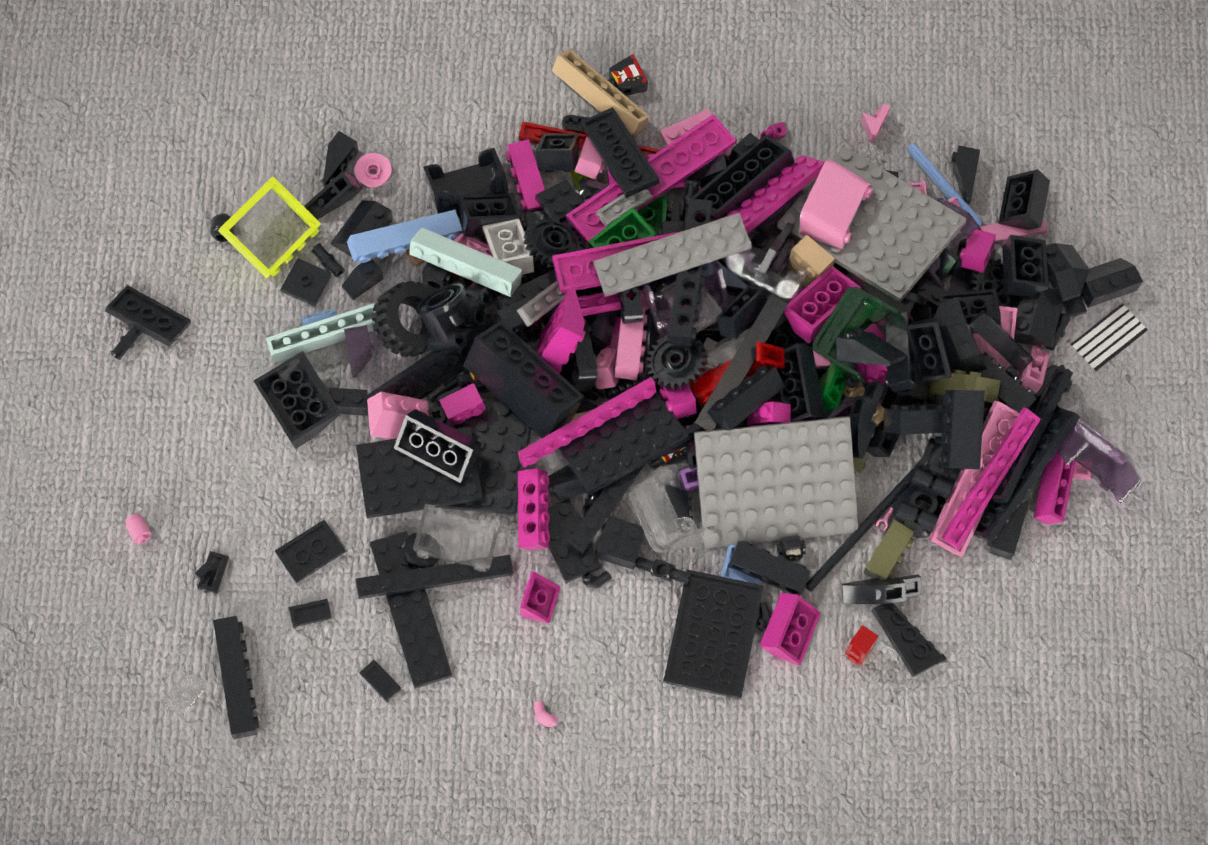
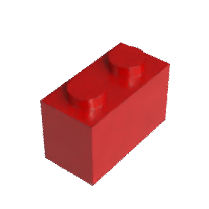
[845,625,879,665]

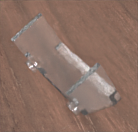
[627,462,716,553]

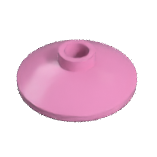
[354,153,392,187]

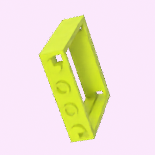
[218,176,321,279]

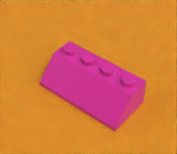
[784,266,861,343]

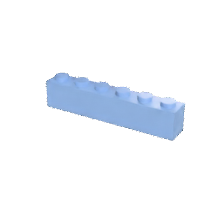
[347,210,462,263]

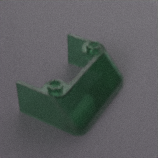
[813,286,905,384]

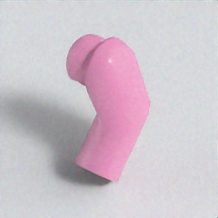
[534,701,558,727]

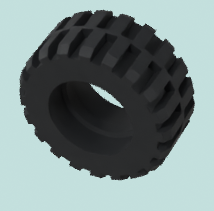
[372,281,434,357]

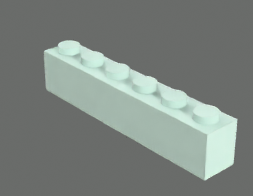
[410,228,522,297]
[266,303,375,363]

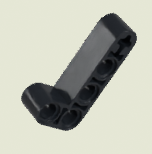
[568,318,598,393]

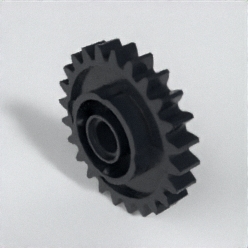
[523,217,584,268]
[646,335,708,392]

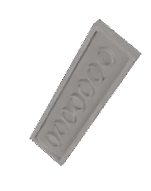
[593,213,752,297]

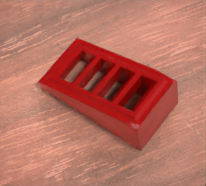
[756,342,784,369]

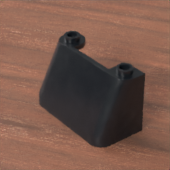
[423,148,509,216]

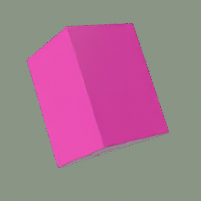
[520,571,560,623]

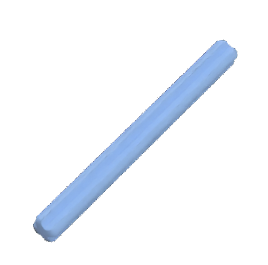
[907,143,983,228]

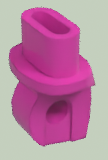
[760,122,787,140]

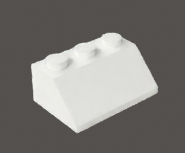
[483,218,534,274]

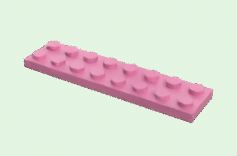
[928,401,1020,557]

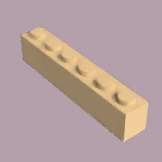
[552,49,650,137]

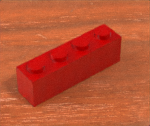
[690,357,764,408]

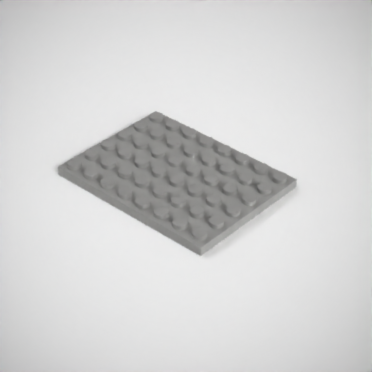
[777,146,967,302]
[694,416,858,548]

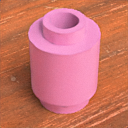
[125,514,152,544]

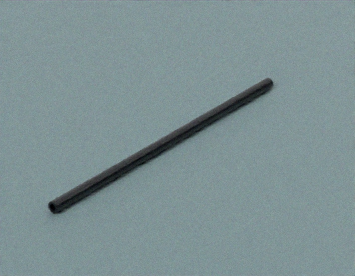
[805,401,985,592]

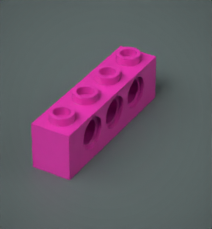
[518,468,550,551]

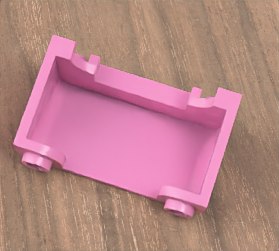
[800,159,873,249]

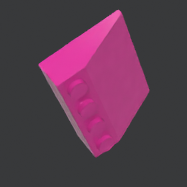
[536,286,585,374]

